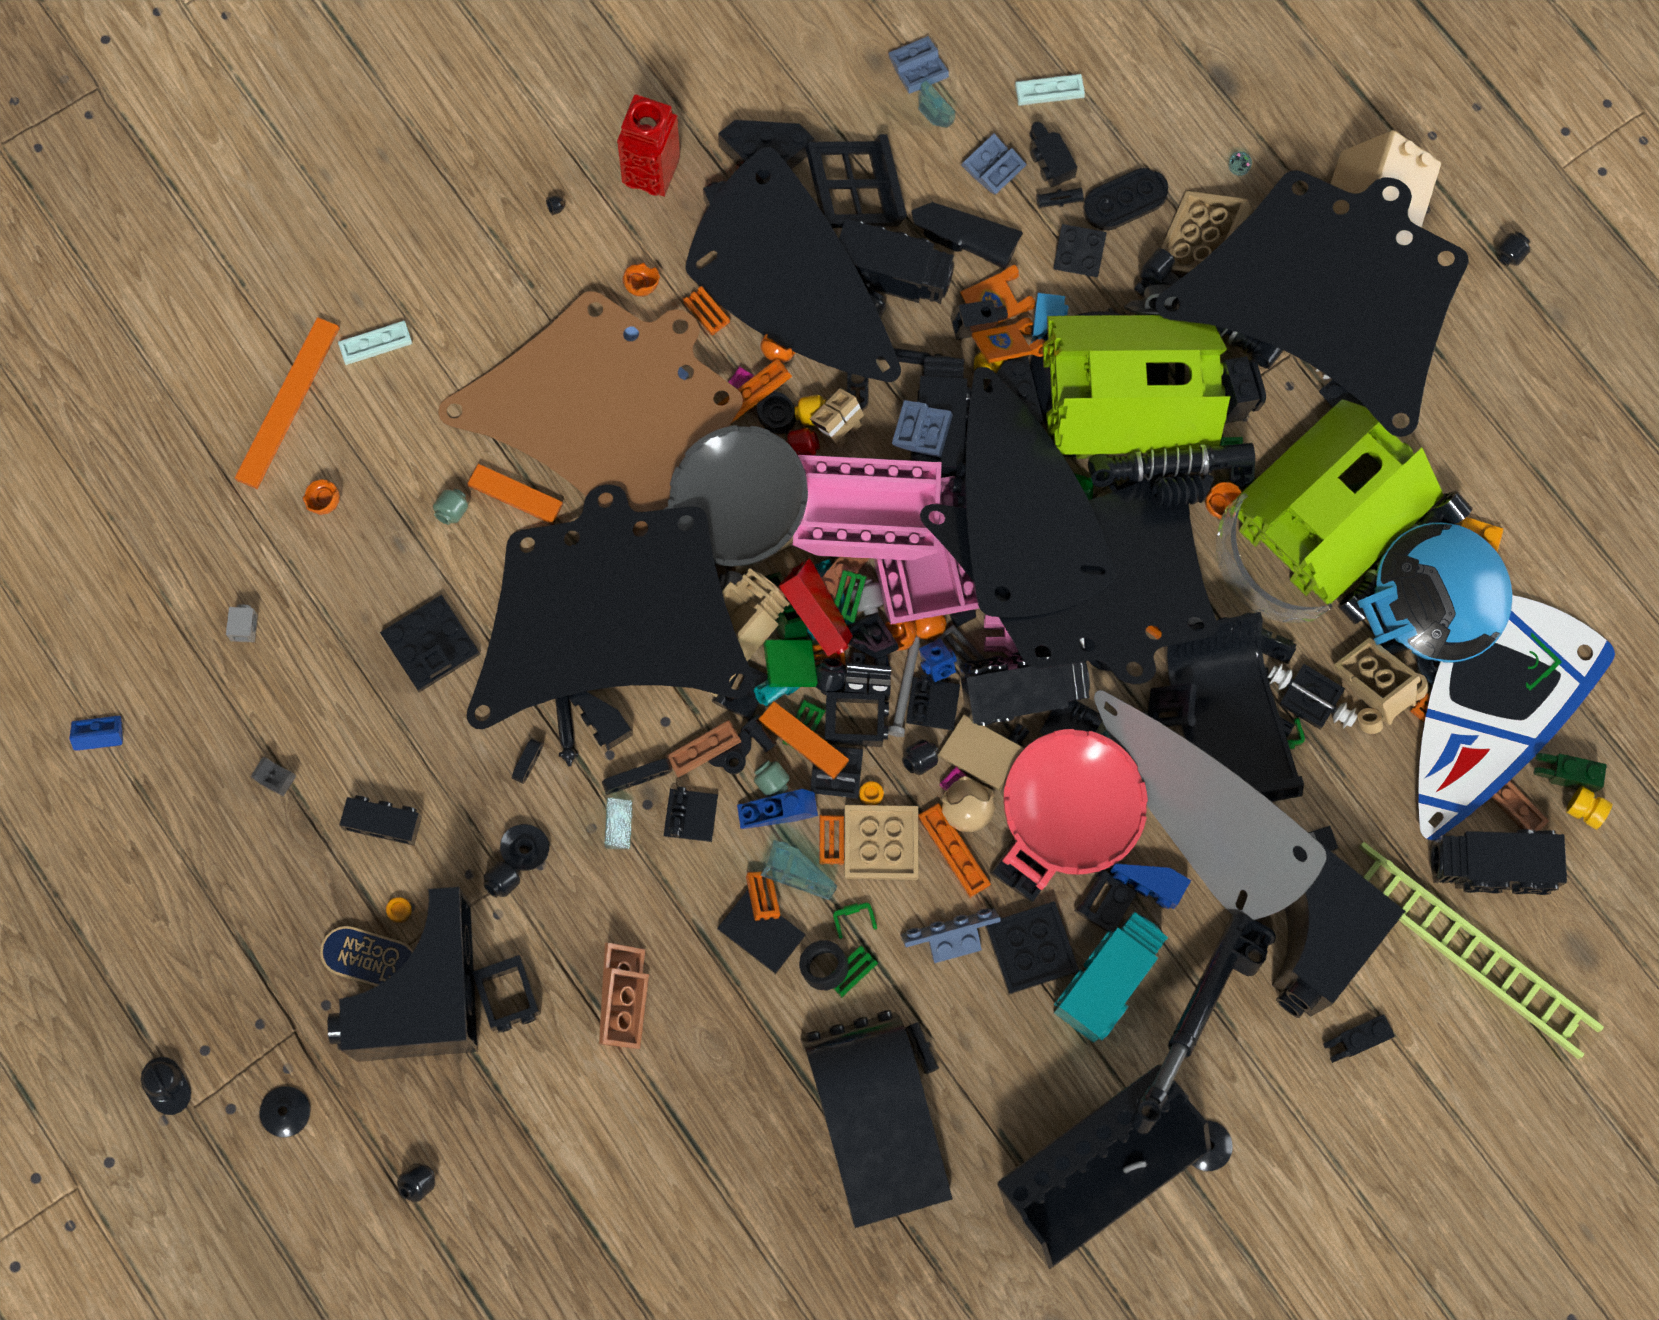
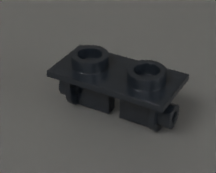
[1261,628,1297,664]

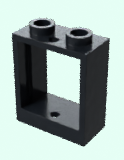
[825,692,889,747]
[472,955,541,1033]

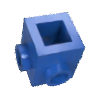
[919,639,957,682]

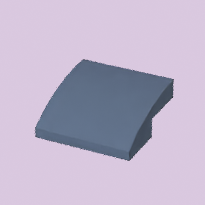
[888,36,949,94]
[961,134,1027,195]
[892,400,953,458]

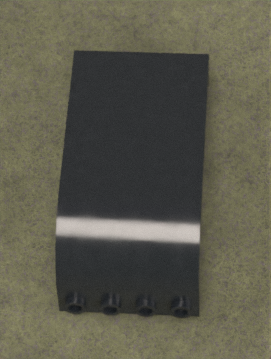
[1165,612,1304,802]
[800,1010,953,1228]

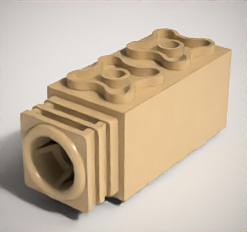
[711,568,790,697]

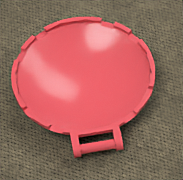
[1002,729,1148,890]

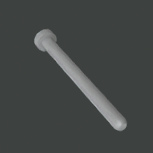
[888,635,921,737]

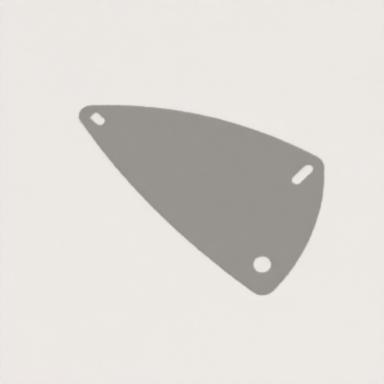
[1094,690,1326,920]

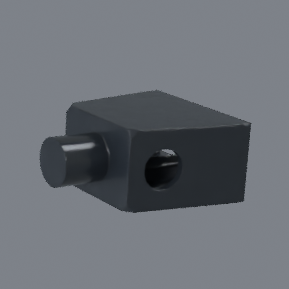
[951,300,1008,341]

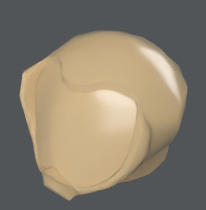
[941,776,995,832]

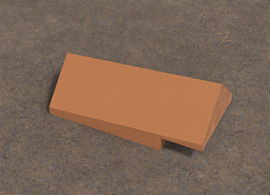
[599,943,649,1049]

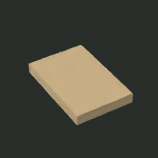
[938,715,1024,791]

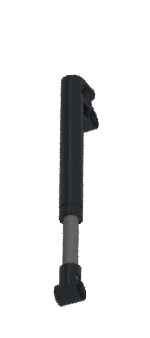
[1130,913,1276,1133]

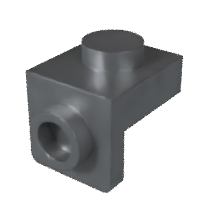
[251,757,296,797]

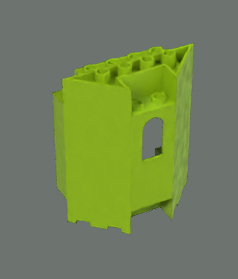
[1043,315,1230,459]
[1226,399,1444,606]

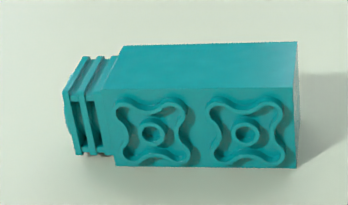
[1054,912,1168,1043]

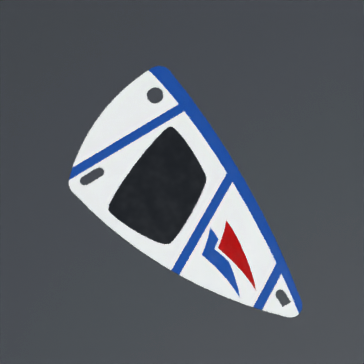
[1419,595,1615,840]

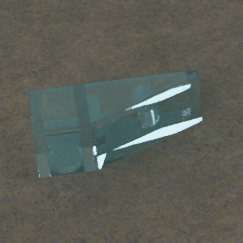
[761,840,837,900]

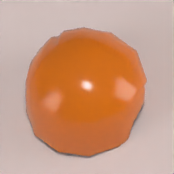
[622,262,660,297]
[760,334,796,364]
[303,479,340,515]
[1205,482,1242,519]
[913,615,947,641]
[885,621,917,651]

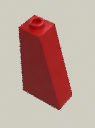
[779,558,853,656]

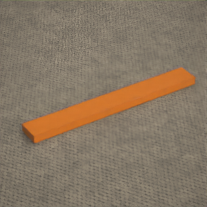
[235,317,340,489]

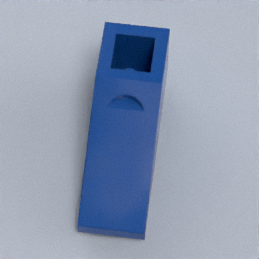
[737,789,818,829]
[1110,864,1191,909]

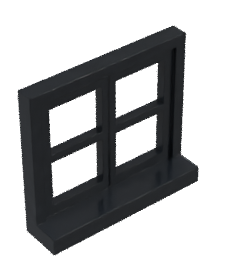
[805,134,907,228]

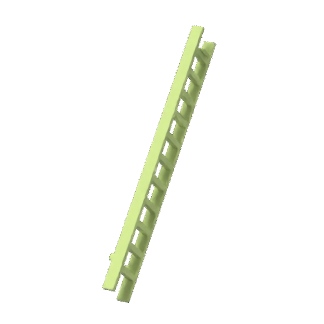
[1358,842,1604,1059]

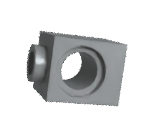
[226,604,258,643]

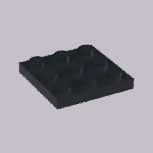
[380,595,480,693]
[985,901,1079,995]

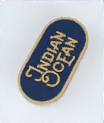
[320,926,413,987]

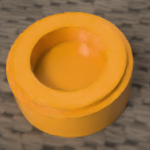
[859,781,884,805]
[386,897,412,923]

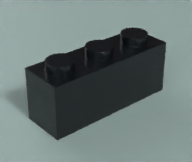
[339,795,422,846]

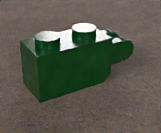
[1533,753,1607,793]

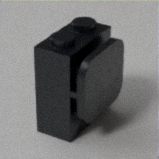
[1221,356,1266,424]

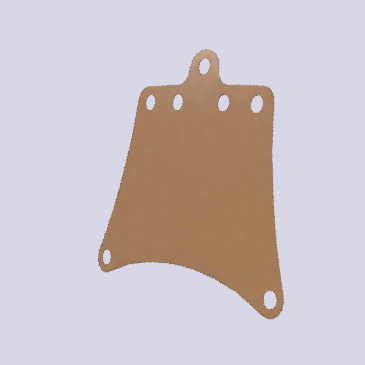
[438,291,743,537]

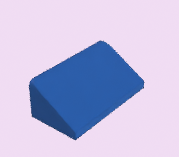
[69,716,123,751]

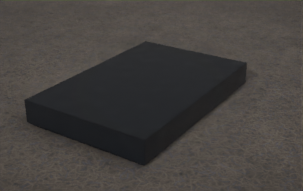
[717,890,806,975]

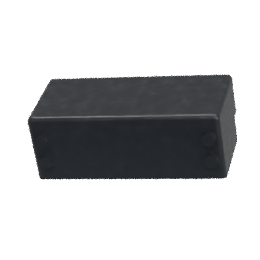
[997,1064,1211,1269]

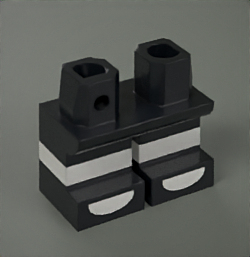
[844,652,891,701]

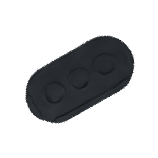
[1083,168,1169,231]

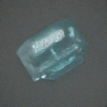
[918,80,956,128]

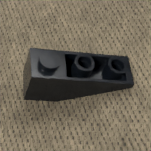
[568,691,632,751]

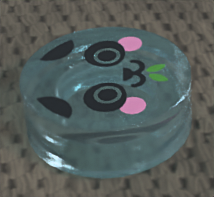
[1228,152,1252,176]

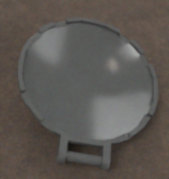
[663,425,808,566]

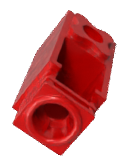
[617,94,680,197]

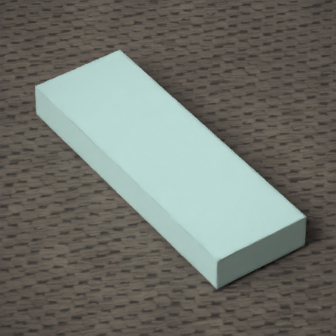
[1015,74,1085,106]
[338,321,412,365]

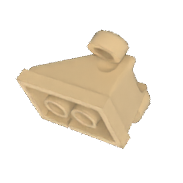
[1334,637,1428,734]

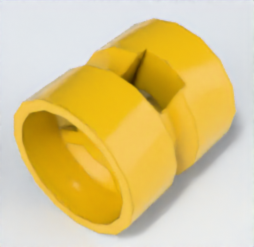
[1565,786,1613,830]

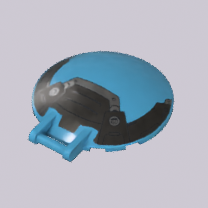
[1357,522,1512,663]

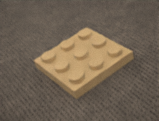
[844,805,918,880]

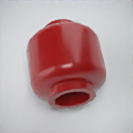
[786,427,820,456]

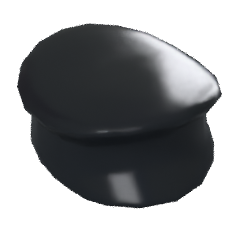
[757,391,796,434]

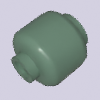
[433,489,468,525]
[754,760,790,797]

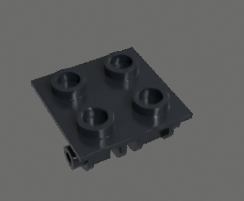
[1053,224,1107,278]
[906,675,960,731]
[1039,700,1103,735]
[663,787,718,842]

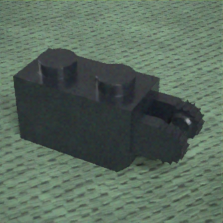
[1029,121,1078,188]

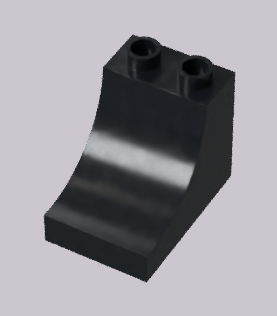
[1272,836,1406,1018]
[327,887,478,1062]

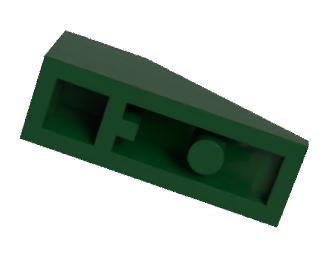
[765,572,807,640]

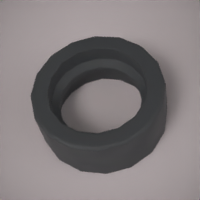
[799,940,849,991]

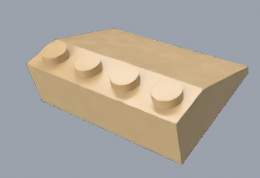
[1161,191,1254,278]

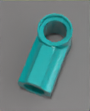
[754,680,800,706]

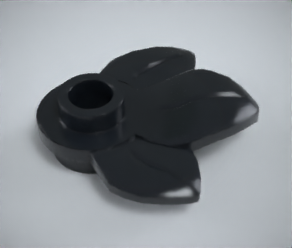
[708,731,752,774]

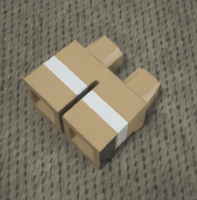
[810,388,864,447]

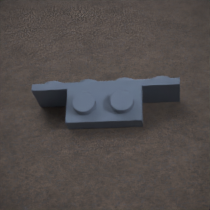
[900,908,1001,963]

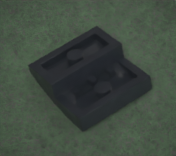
[810,746,863,798]
[990,838,1047,902]

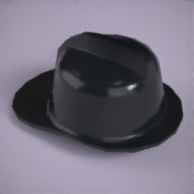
[141,1057,191,1115]

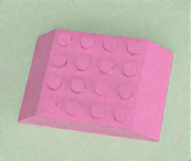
[793,455,942,561]
[873,476,979,624]

